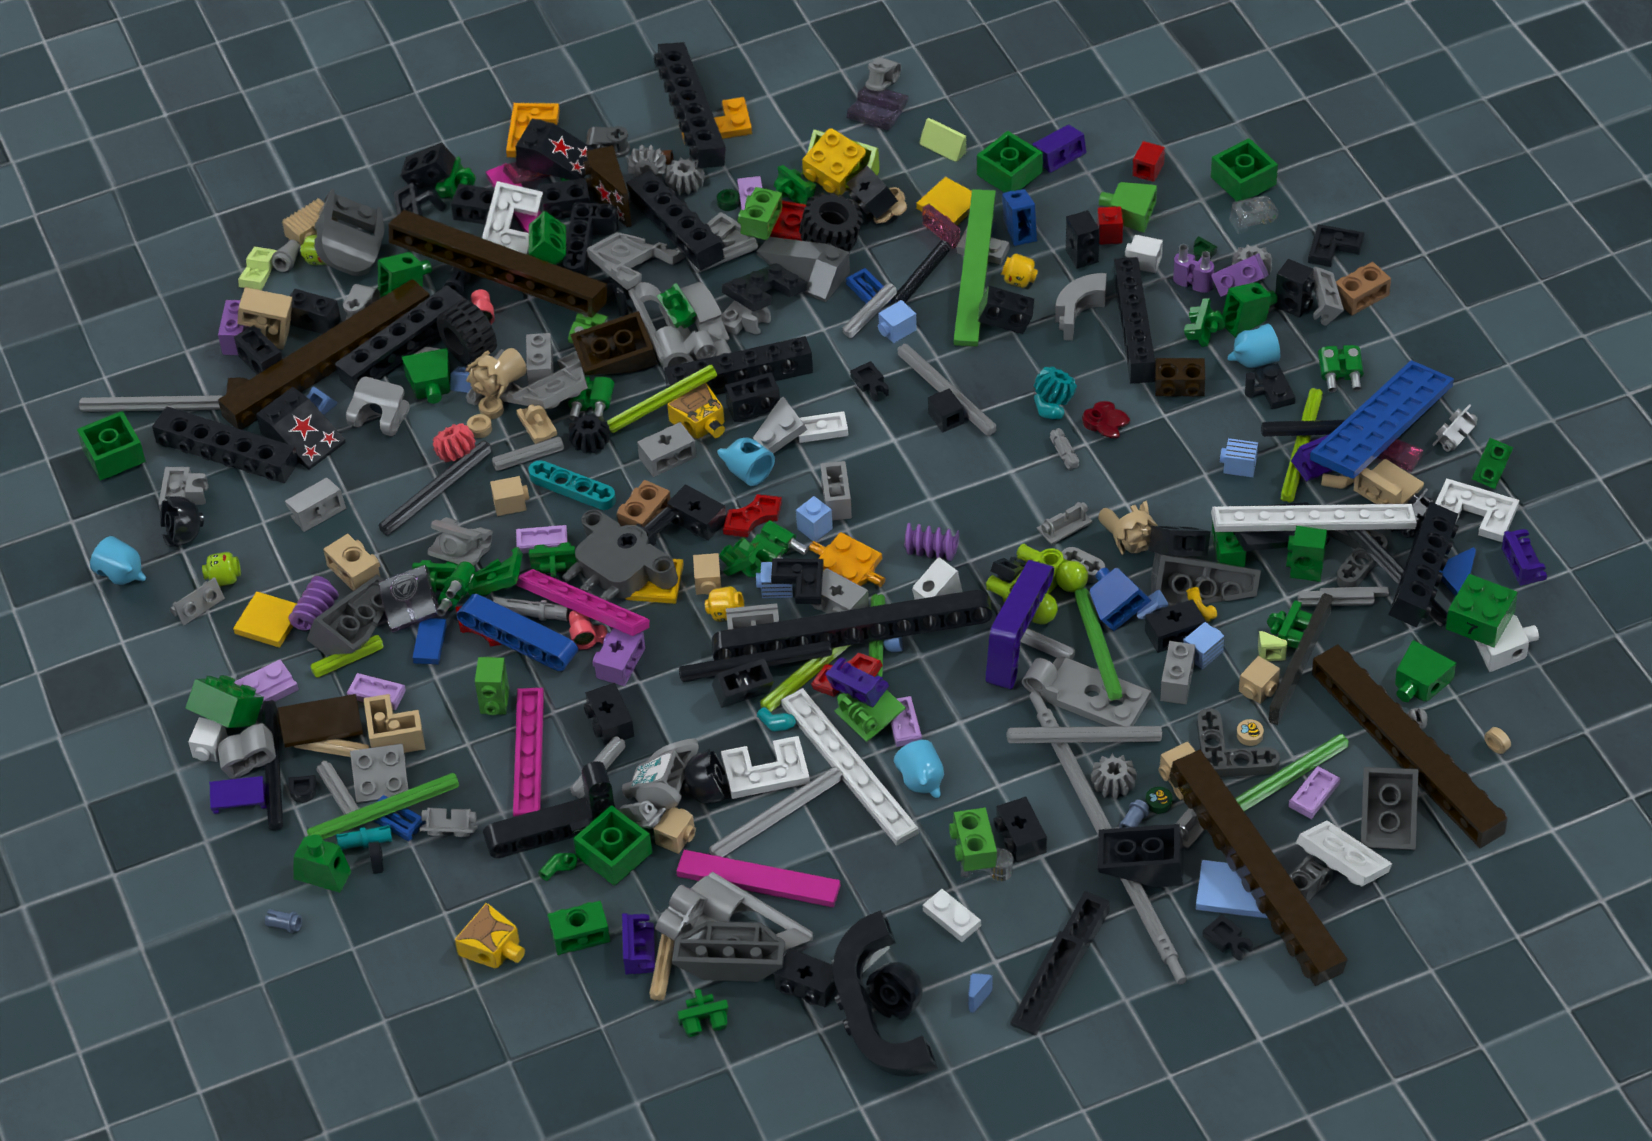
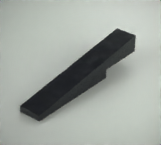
[1010,891,1110,1036]

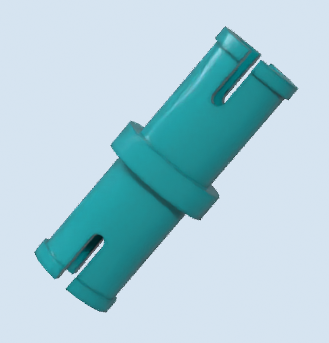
[336,825,392,850]

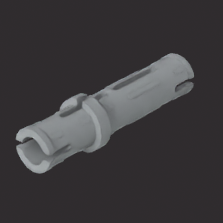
[493,597,571,621]

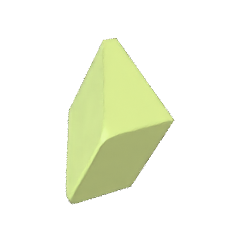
[1258,631,1287,661]

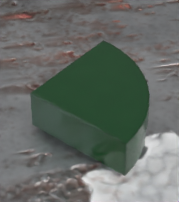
[1193,236,1217,261]

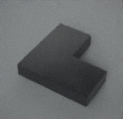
[1308,224,1365,267]
[771,558,824,604]

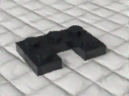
[722,263,808,312]

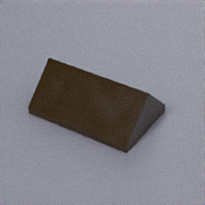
[276,694,363,748]

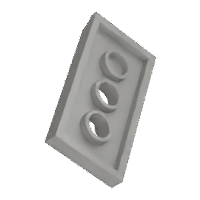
[1022,657,1151,726]

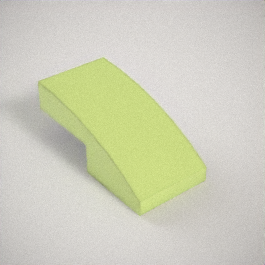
[238,247,277,290]

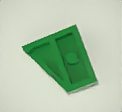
[468,547,523,596]

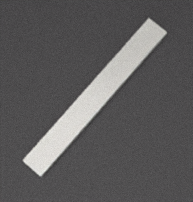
[1211,504,1417,532]
[781,688,919,846]

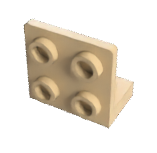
[1354,459,1424,504]

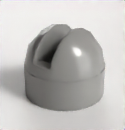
[1407,708,1428,730]

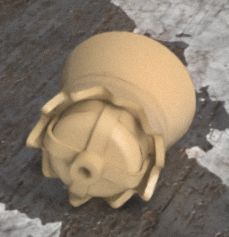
[465,348,527,400]
[1099,500,1158,555]

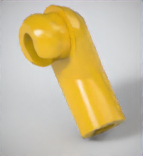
[1186,587,1217,622]

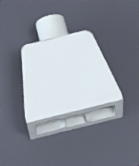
[912,557,962,600]
[1474,615,1539,672]

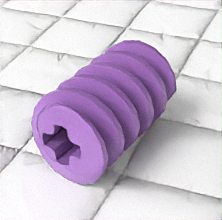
[904,523,959,561]
[289,576,339,631]

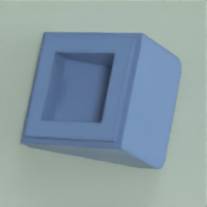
[450,366,472,393]
[307,386,338,415]
[1137,590,1169,619]
[968,973,992,1012]

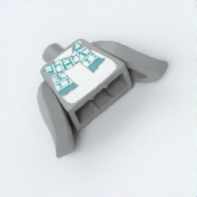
[622,739,699,810]

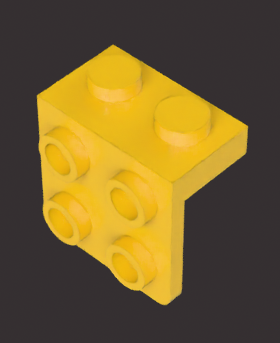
[802,128,866,196]

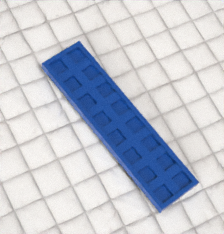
[1310,360,1454,479]

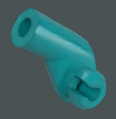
[1034,394,1065,420]
[756,707,796,732]

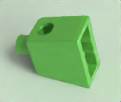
[1099,182,1157,233]

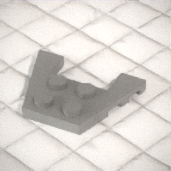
[587,232,686,290]
[499,351,588,409]

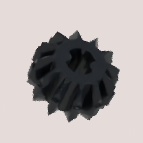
[568,412,610,454]

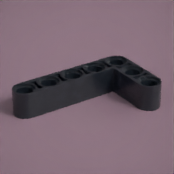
[483,761,615,858]

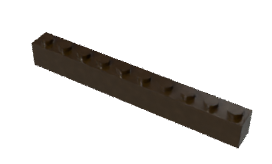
[388,210,607,318]
[218,279,430,430]
[1312,644,1508,849]
[1169,749,1348,986]

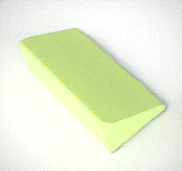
[920,118,966,162]

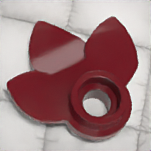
[1082,401,1131,438]

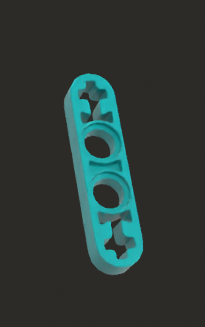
[528,460,616,510]

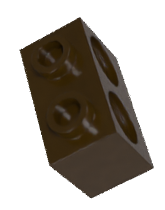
[1155,358,1205,397]

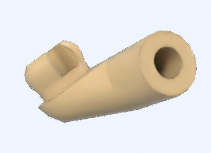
[1321,473,1355,489]

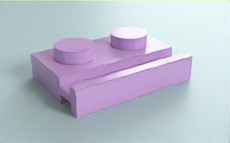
[234,660,299,709]

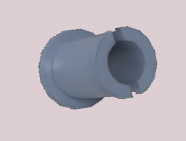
[1119,800,1149,828]
[265,909,302,933]

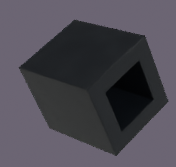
[928,388,964,433]

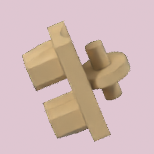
[516,405,557,444]

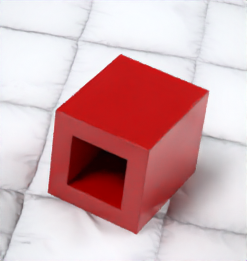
[1132,141,1165,182]
[1097,207,1123,244]

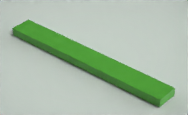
[954,189,996,347]

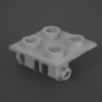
[350,744,408,803]

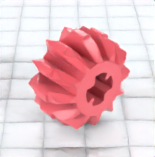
[433,423,476,462]

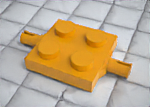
[809,532,886,587]

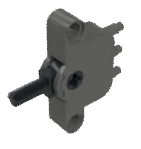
[563,507,678,602]

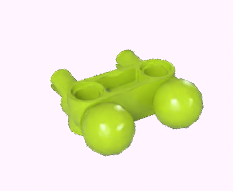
[986,544,1088,624]

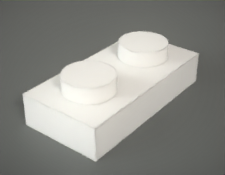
[798,411,848,443]
[923,889,981,942]

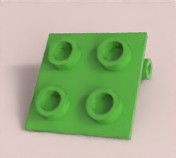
[834,690,906,742]

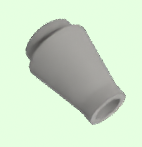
[272,240,301,272]

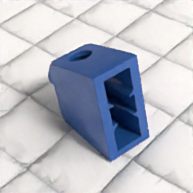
[1002,189,1037,246]
[1090,568,1151,631]

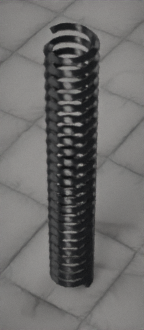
[891,241,951,303]

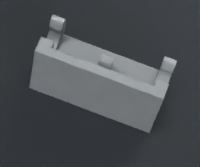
[1313,266,1344,326]
[285,478,346,532]
[726,603,779,630]

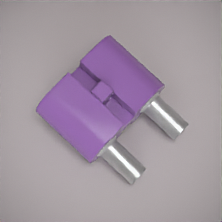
[1173,244,1214,293]

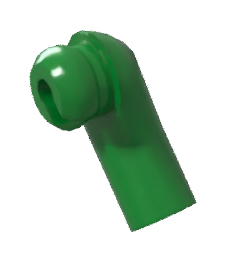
[538,853,578,881]

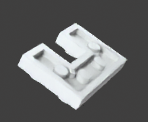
[482,181,543,254]
[1435,479,1519,542]
[721,736,810,799]

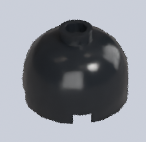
[160,496,204,546]
[682,749,730,804]
[866,962,923,1019]

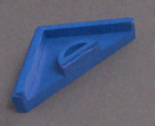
[1439,547,1476,597]

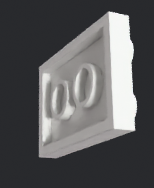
[1296,821,1392,887]

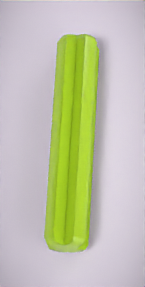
[310,635,383,678]

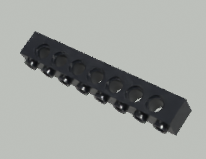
[654,42,726,169]

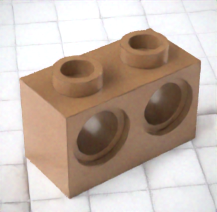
[1336,262,1391,316]
[617,480,671,527]

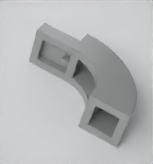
[1055,273,1107,341]
[680,282,730,342]

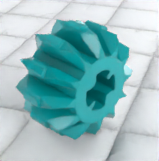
[1033,366,1077,405]

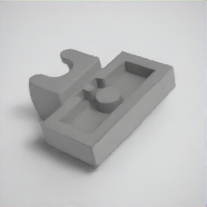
[721,300,771,335]
[158,467,208,510]

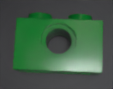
[1286,526,1327,582]
[547,901,610,955]

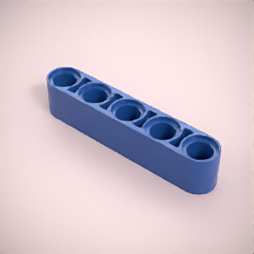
[456,594,578,671]

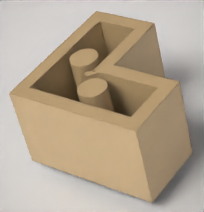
[237,287,292,350]
[364,694,425,753]

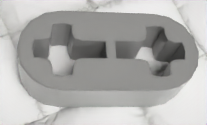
[1062,547,1105,583]

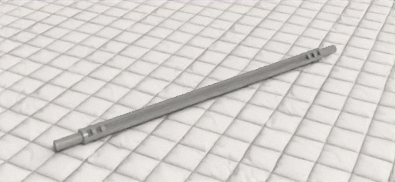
[1029,691,1187,984]

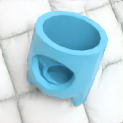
[1228,324,1280,368]
[717,437,775,486]
[90,536,146,585]
[894,740,944,798]

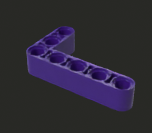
[986,560,1055,689]

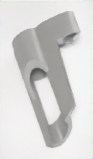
[628,282,732,372]
[655,872,813,952]

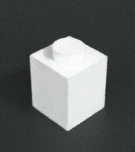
[1125,234,1163,273]
[188,717,228,762]

